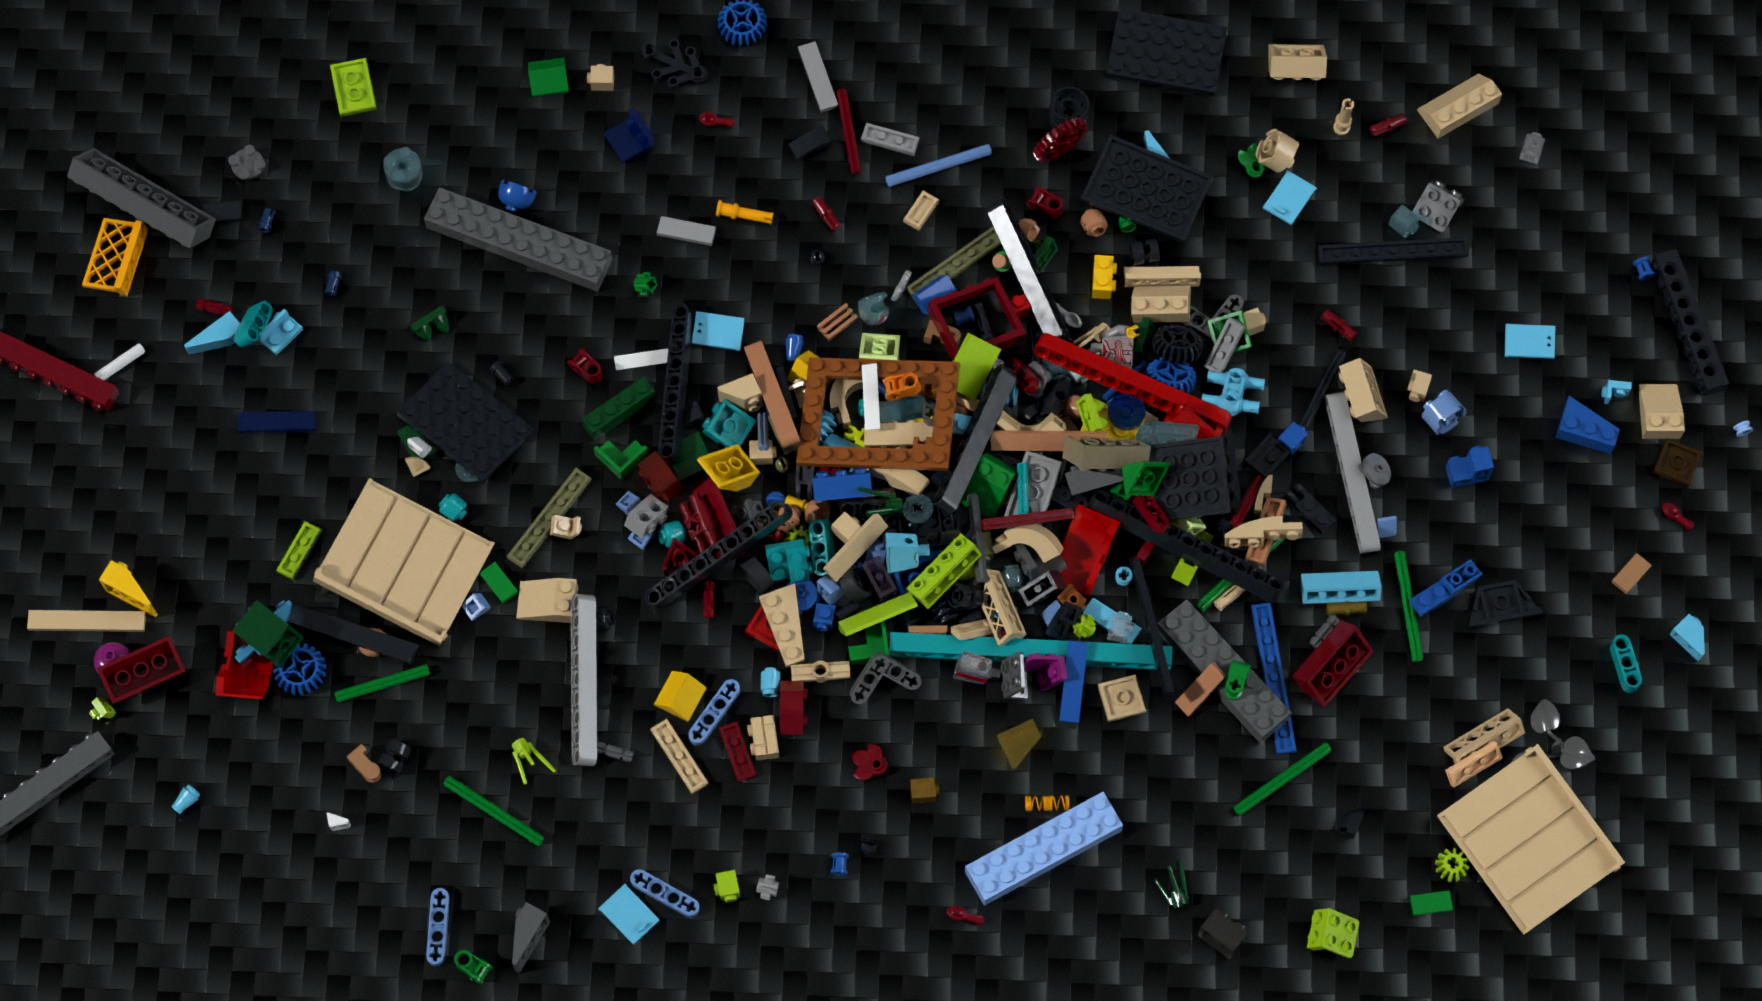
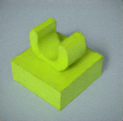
[89,697,116,720]

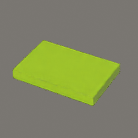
[330,58,377,117]
[953,333,1001,400]

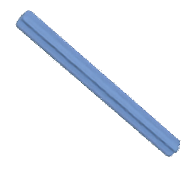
[886,144,992,187]

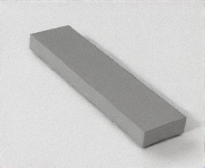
[798,42,838,113]

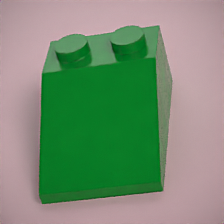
[960,453,1017,519]

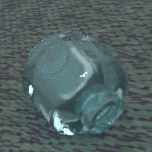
[1000,565,1026,593]

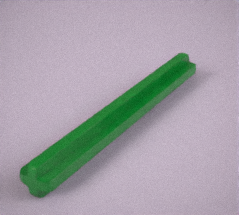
[335,665,430,702]

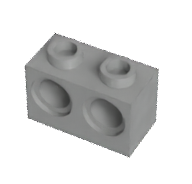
[624,494,669,538]

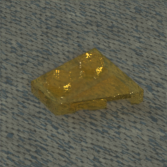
[997,719,1041,770]

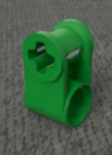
[1224,660,1251,700]
[454,950,493,985]

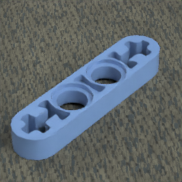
[689,679,740,745]
[630,869,700,918]
[426,888,450,966]

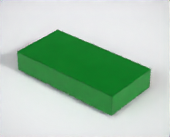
[480,562,518,604]
[1410,891,1453,916]

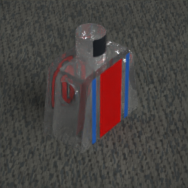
[953,651,1001,684]

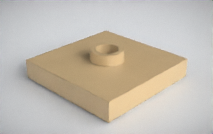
[1098,675,1146,722]

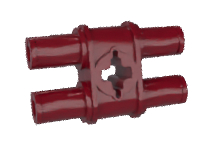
[679,493,719,554]

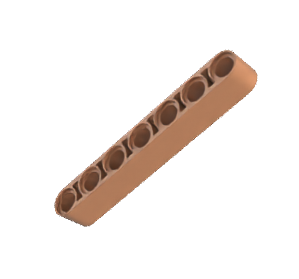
[744,340,801,448]

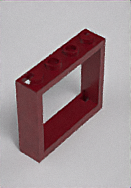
[927,277,1026,361]

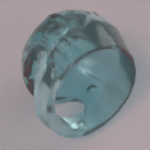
[858,292,889,326]

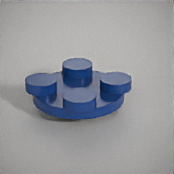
[786,580,820,615]

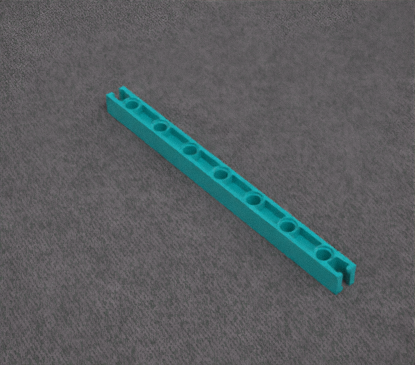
[889,633,1172,670]

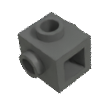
[735,499,767,530]

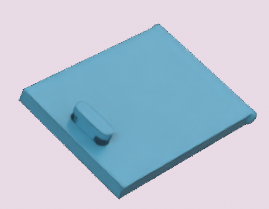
[1263,170,1317,225]
[692,311,745,351]
[1505,324,1555,359]
[598,884,660,945]

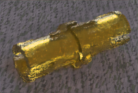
[1326,601,1367,616]

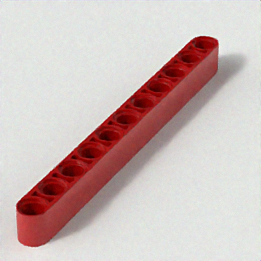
[1034,333,1231,434]

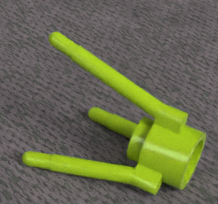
[512,738,556,785]

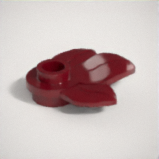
[852,744,888,780]

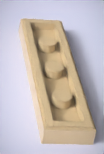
[823,513,888,582]
[650,719,708,794]

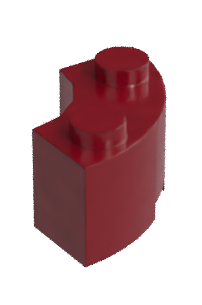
[780,681,808,735]

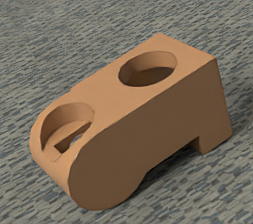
[923,320,961,346]
[347,744,382,783]

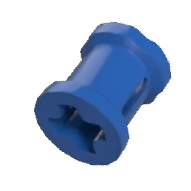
[1633,257,1656,281]
[831,852,849,876]

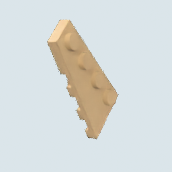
[759,583,805,668]

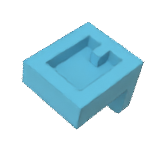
[1601,380,1631,404]

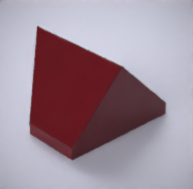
[662,538,699,576]

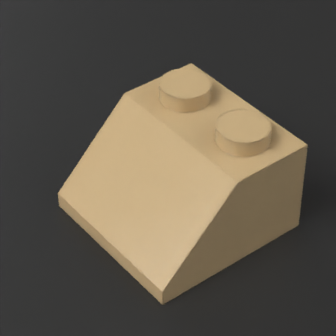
[717,373,763,413]

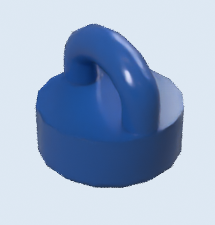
[766,492,785,507]

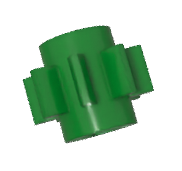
[634,272,657,296]

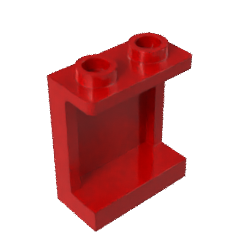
[1161,400,1224,442]

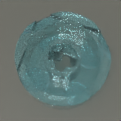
[383,147,423,191]

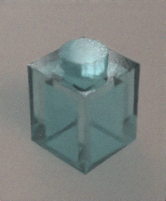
[1388,205,1420,238]

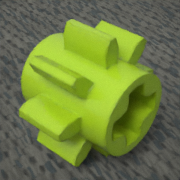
[1072,614,1096,638]

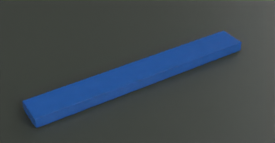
[1251,603,1297,755]

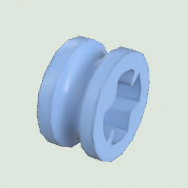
[1733,421,1753,437]

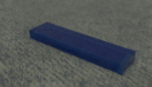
[238,411,316,433]

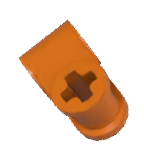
[883,372,921,401]

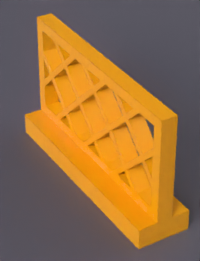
[82,218,149,296]

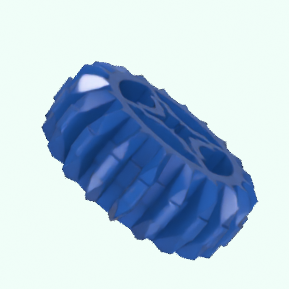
[717,0,767,47]
[1145,358,1196,394]
[273,644,327,696]

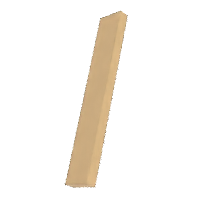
[27,610,146,632]

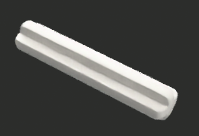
[94,343,145,380]

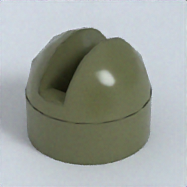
[775,457,791,473]

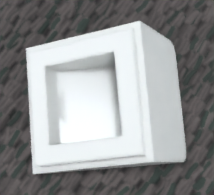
[407,437,432,458]
[327,813,351,831]

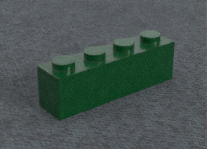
[582,377,656,441]

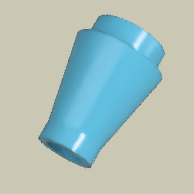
[171,784,200,814]

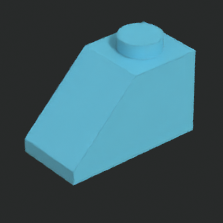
[1670,614,1705,661]

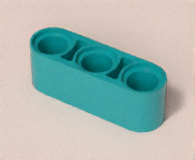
[234,301,273,348]
[809,519,835,576]
[1610,634,1642,693]

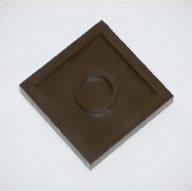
[1653,438,1703,487]

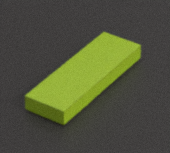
[276,521,322,580]

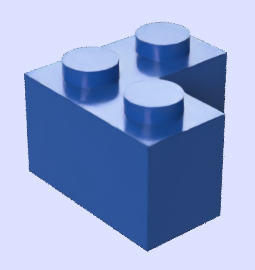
[1446,446,1494,488]

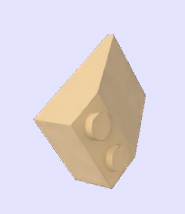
[1638,384,1685,439]
[516,578,578,623]

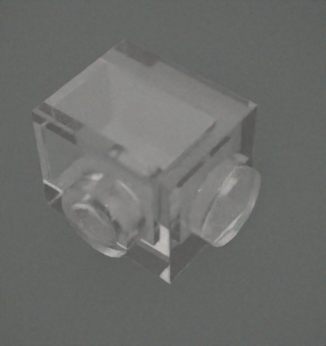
[1107,611,1135,643]

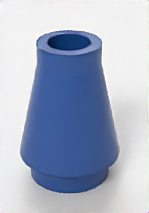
[785,334,804,363]

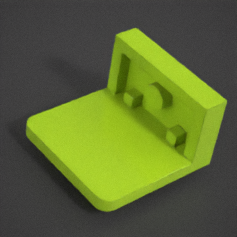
[1307,908,1359,958]

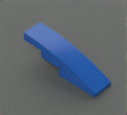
[1059,640,1088,724]

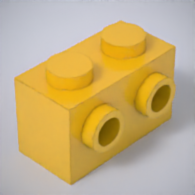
[1092,255,1117,299]

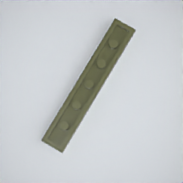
[906,226,1002,299]
[507,468,592,569]

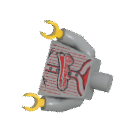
[1091,325,1139,369]

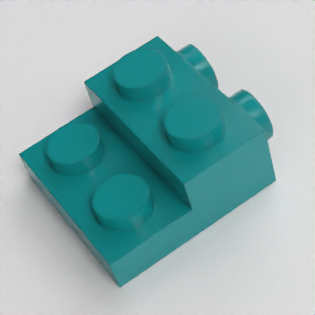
[702,399,756,447]
[765,539,813,582]

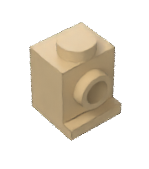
[1407,370,1432,402]

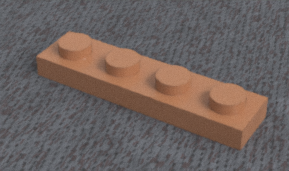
[1245,497,1286,567]

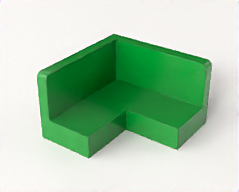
[594,440,649,481]
[848,620,890,667]

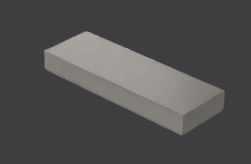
[861,123,919,156]
[657,216,716,246]
[1204,317,1246,373]

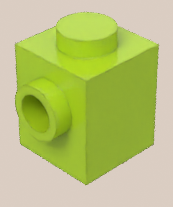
[714,870,740,902]

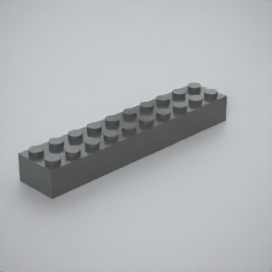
[424,187,613,292]

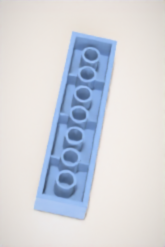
[965,792,1123,906]

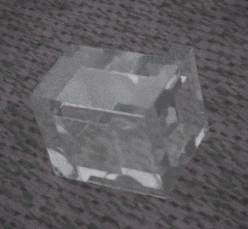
[1519,132,1545,164]

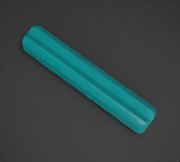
[1017,463,1029,515]

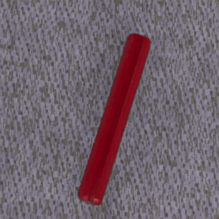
[1230,474,1265,528]

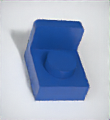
[813,603,836,631]

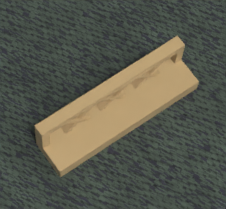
[1124,266,1201,287]
[972,569,1027,646]
[1443,708,1525,764]

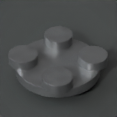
[228,145,266,180]
[1022,361,1052,399]
[1358,453,1391,489]

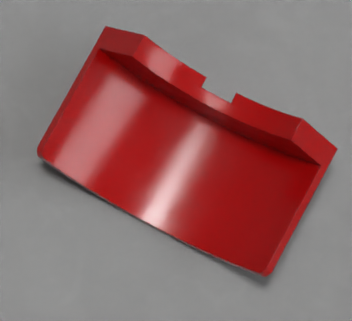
[1060,505,1120,597]
[216,628,274,699]

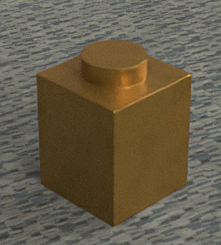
[911,778,939,804]

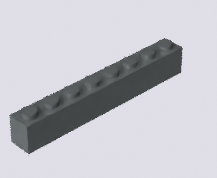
[0,731,115,836]

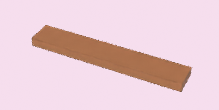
[991,430,1107,451]

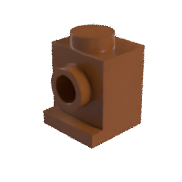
[1056,583,1087,614]

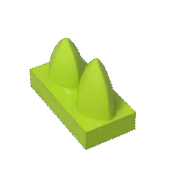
[1076,393,1109,431]

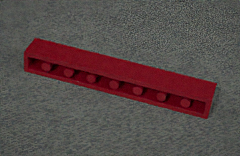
[0,331,119,412]

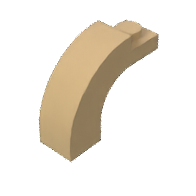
[830,379,863,430]
[997,410,1066,431]
[992,524,1064,563]

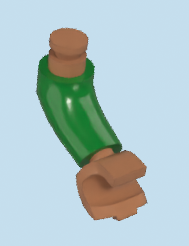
[992,218,1040,272]

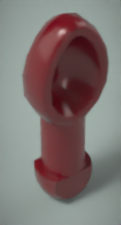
[699,112,735,127]
[1662,503,1694,530]
[946,906,985,925]

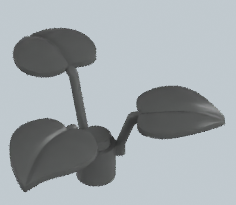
[1511,699,1596,769]

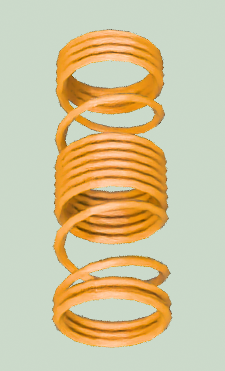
[1025,795,1069,811]

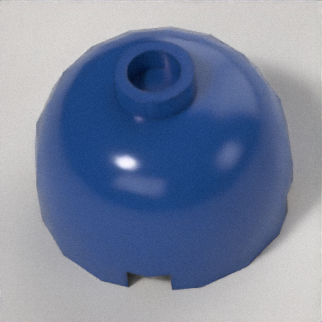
[498,179,537,212]

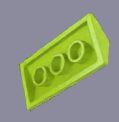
[838,592,918,636]

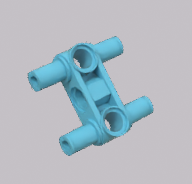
[1202,368,1265,416]

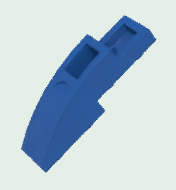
[1409,559,1482,617]

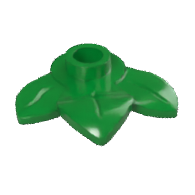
[1238,143,1269,178]

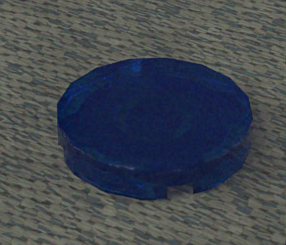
[1107,394,1146,430]

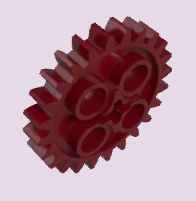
[1033,117,1088,163]

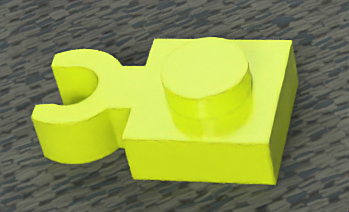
[844,425,865,447]

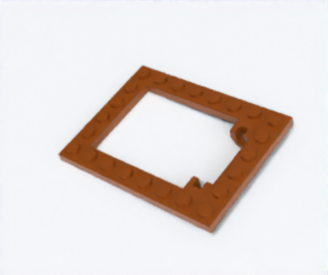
[796,358,960,471]

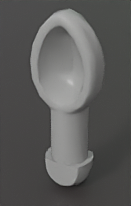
[891,270,912,301]
[1056,303,1082,328]

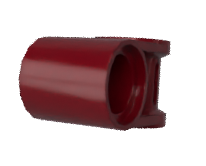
[1026,187,1063,218]
[567,348,603,384]

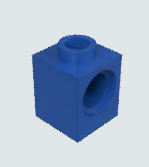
[1278,422,1308,456]

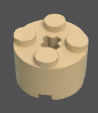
[1256,129,1299,172]

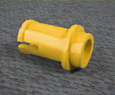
[784,495,809,514]

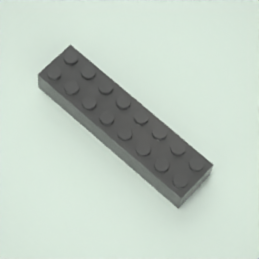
[67,148,216,248]
[1157,599,1292,744]

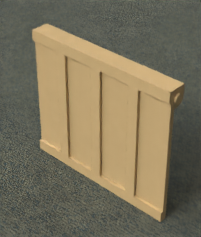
[313,478,495,647]
[1437,744,1625,935]

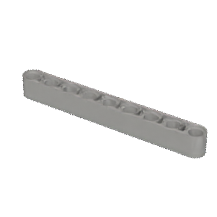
[1325,392,1381,554]
[571,594,597,766]

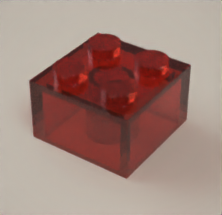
[637,450,685,502]

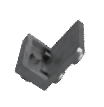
[1412,180,1465,232]
[1013,543,1067,582]
[1001,652,1028,700]

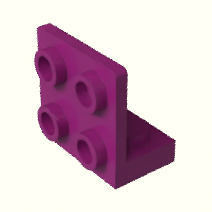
[1024,653,1068,691]

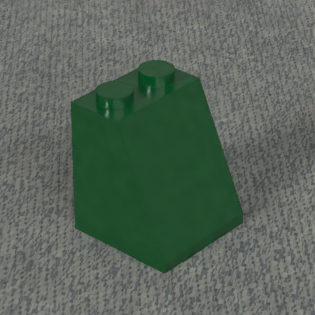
[232,600,304,668]

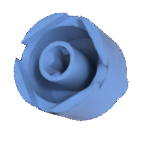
[1422,390,1466,435]

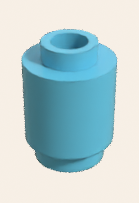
[761,667,780,697]

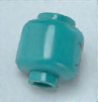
[439,494,467,522]
[658,521,688,548]

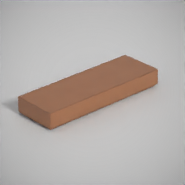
[1175,662,1227,716]

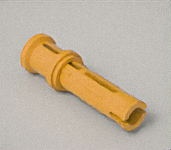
[716,200,774,224]

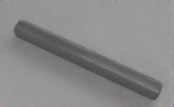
[967,493,988,583]

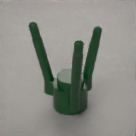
[857,487,903,518]
[1155,860,1190,909]

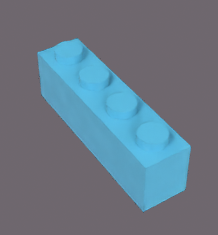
[1300,571,1381,604]

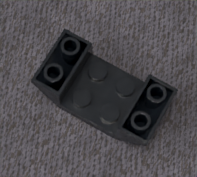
[881,508,960,552]

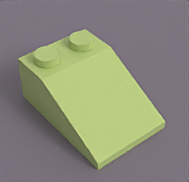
[859,333,900,361]

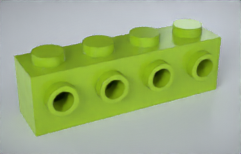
[907,533,982,609]

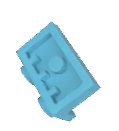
[260,309,303,356]

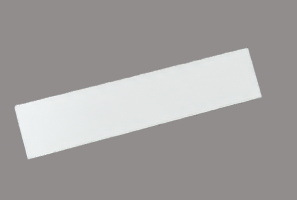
[614,347,682,370]
[862,363,880,430]

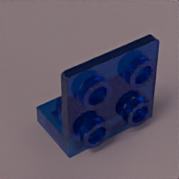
[604,107,655,162]

